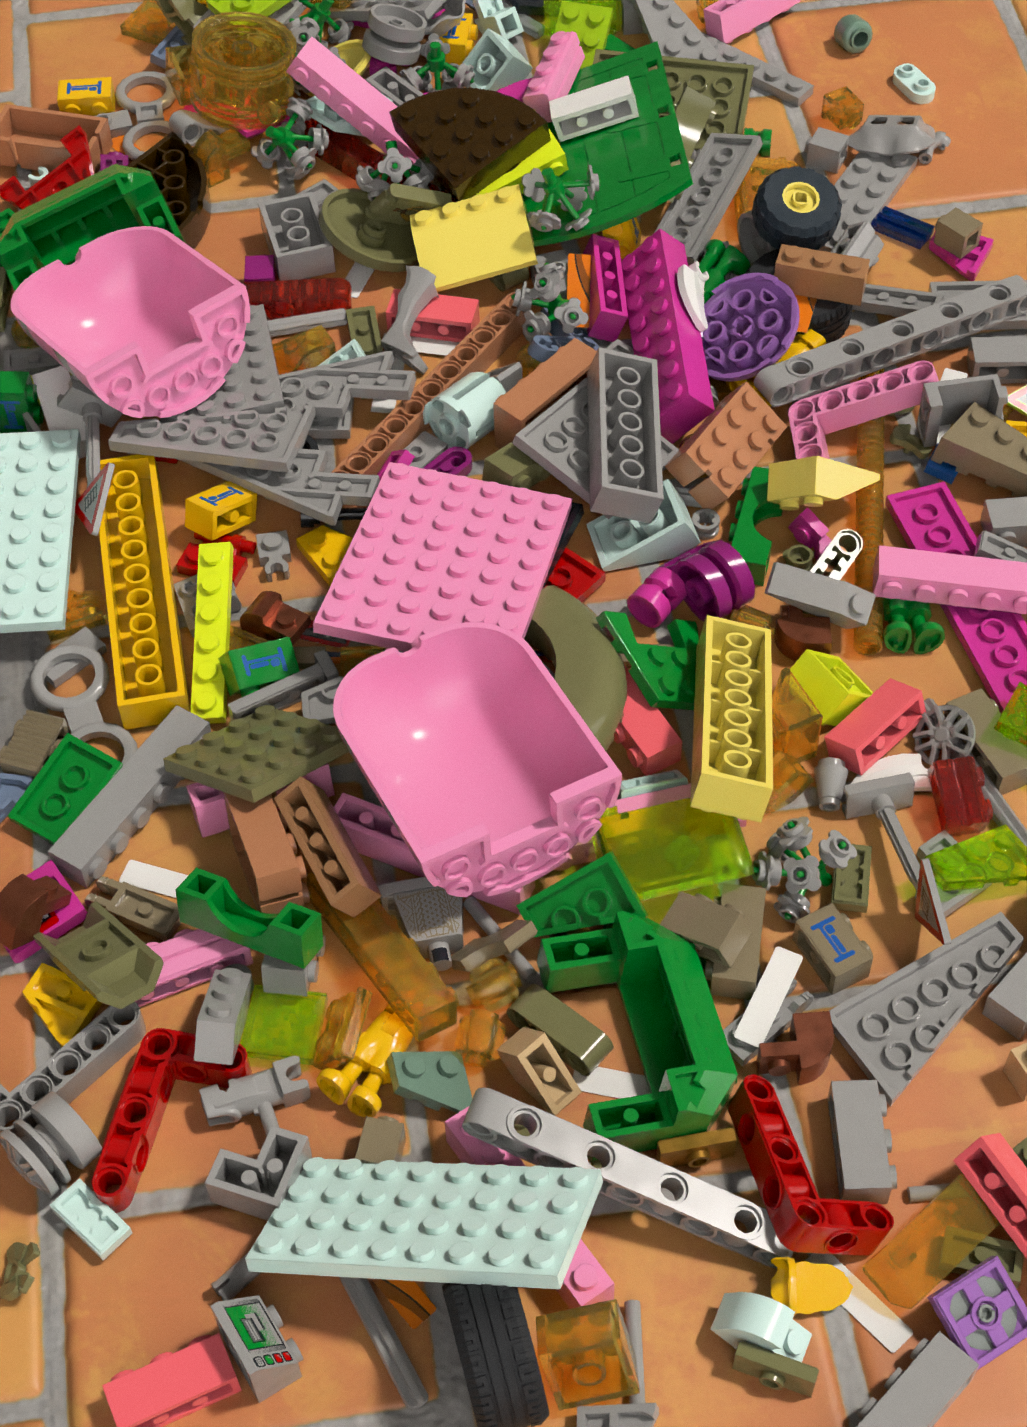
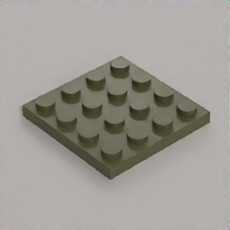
[163,705,349,803]

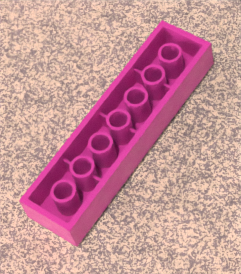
[621,229,715,444]

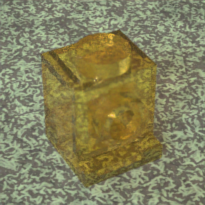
[821,86,864,130]

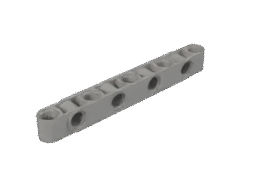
[462,1087,793,1269]

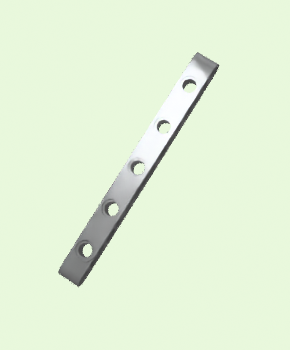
[754,275,1027,407]

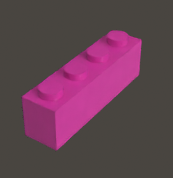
[583,234,628,342]

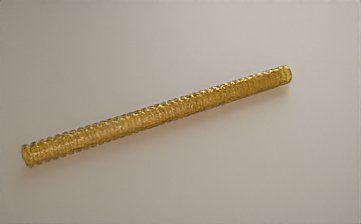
[853,368,885,655]

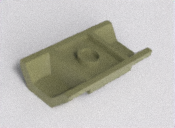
[33,901,164,1009]

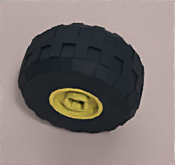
[752,166,842,250]

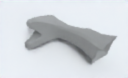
[380,265,439,375]

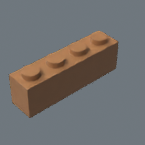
[274,776,382,918]

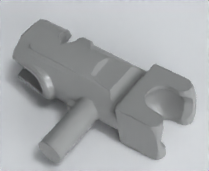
[199,1056,310,1137]

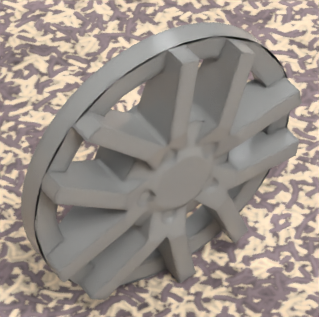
[913,705,976,768]

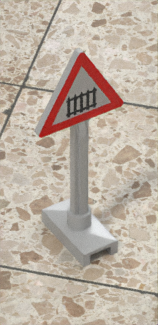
[57,378,123,536]
[842,772,952,945]

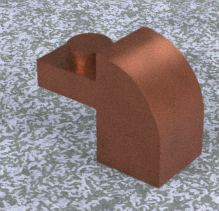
[240,591,311,646]
[774,603,832,661]
[0,874,72,950]
[757,1011,834,1085]

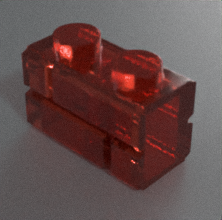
[927,756,993,836]

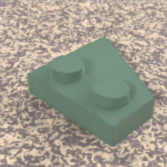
[387,1051,473,1113]

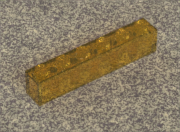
[306,872,459,1042]

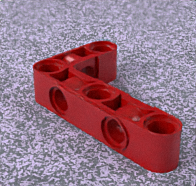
[92,1028,252,1213]
[727,1074,894,1256]

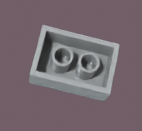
[258,192,336,284]

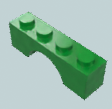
[728,466,783,586]
[175,867,324,969]

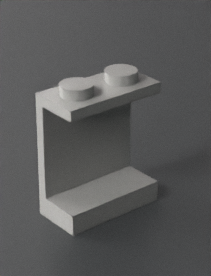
[917,374,1008,447]

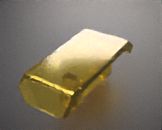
[862,1172,1000,1309]

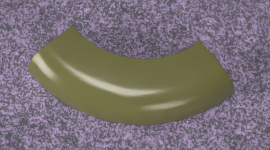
[524,585,627,751]

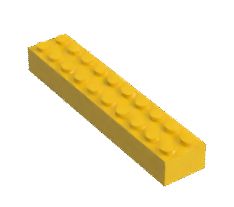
[99,454,190,730]

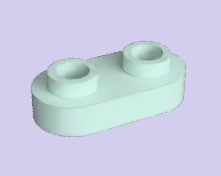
[892,63,936,104]

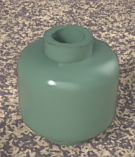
[834,14,873,53]

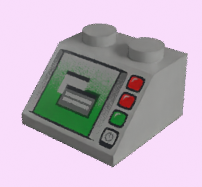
[210,1295,304,1403]

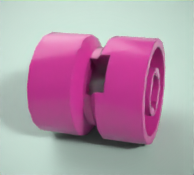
[627,567,687,628]

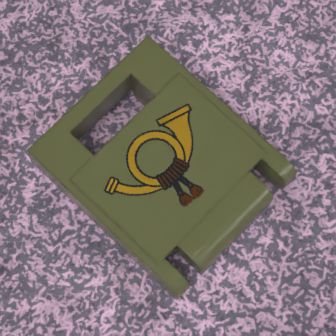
[365,183,452,226]

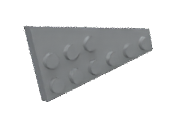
[631,0,727,62]
[108,404,316,473]
[829,912,1024,1107]

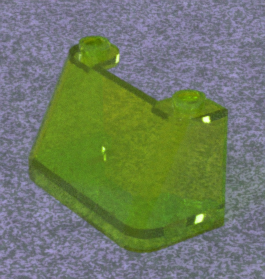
[592,797,754,901]

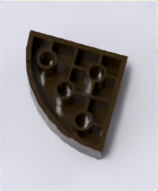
[389,88,551,202]
[127,132,211,249]

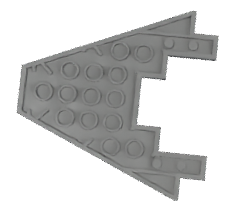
[160,351,416,526]

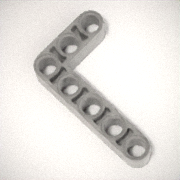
[0,1002,146,1139]

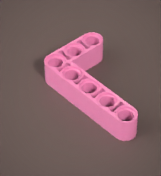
[788,360,939,459]

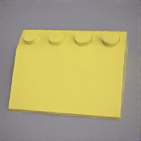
[409,184,538,292]

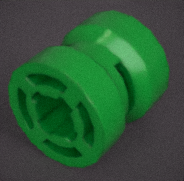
[744,128,772,157]

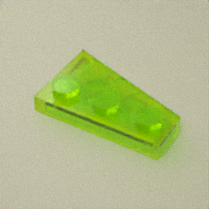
[924,824,1027,891]

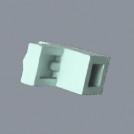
[472,0,524,40]
[710,1292,812,1362]

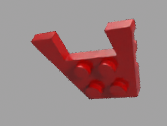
[0,125,94,210]

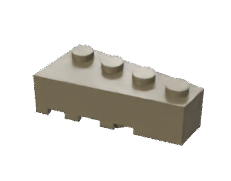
[931,402,1027,497]

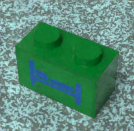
[0,371,44,433]
[219,637,300,697]

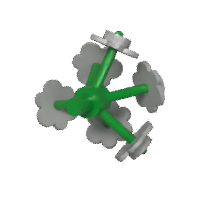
[521,165,601,232]

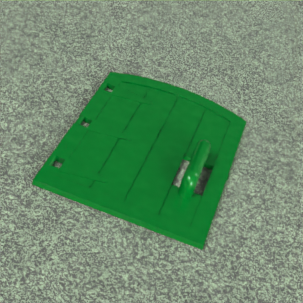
[522,41,693,247]

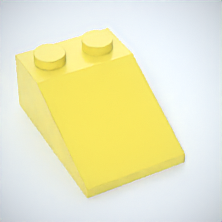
[767,456,880,511]

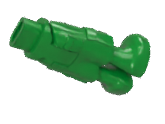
[699,239,751,304]
[882,597,945,654]

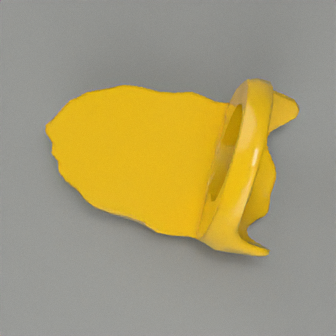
[771,1257,853,1316]

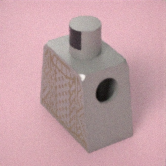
[394,887,464,971]

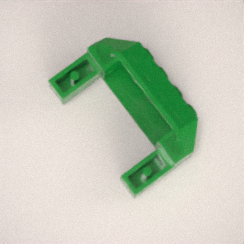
[0,164,186,291]
[537,911,738,1161]

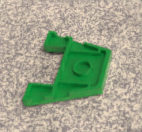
[596,611,699,710]

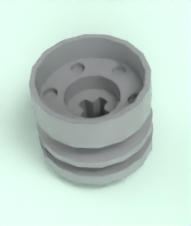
[0,1091,102,1197]

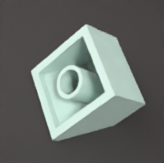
[463,28,533,91]

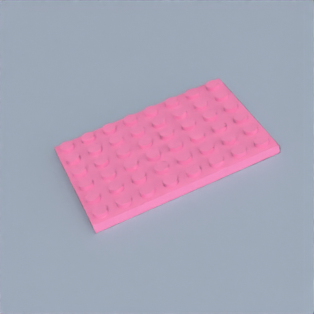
[313,462,572,652]

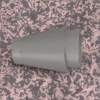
[814,757,848,811]

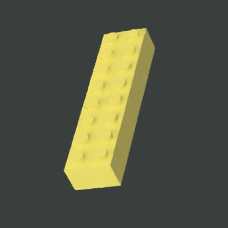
[690,615,773,823]

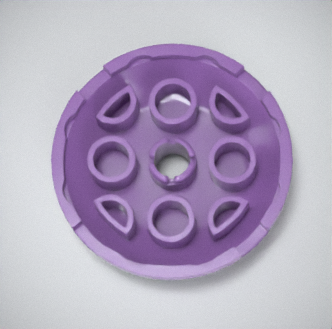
[701,273,800,382]

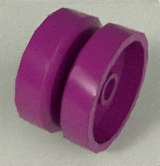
[675,540,755,622]

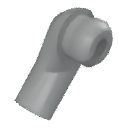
[918,131,951,164]

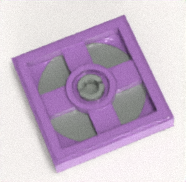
[927,1256,1027,1370]

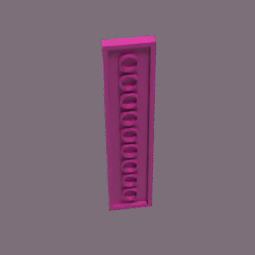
[885,481,1027,744]

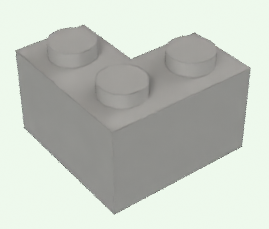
[205,1125,312,1221]

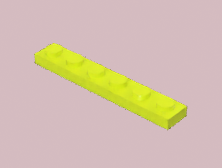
[191,542,234,724]

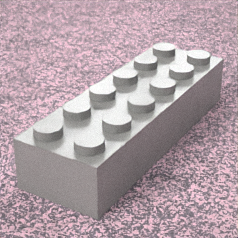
[587,347,664,523]

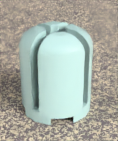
[423,371,506,449]

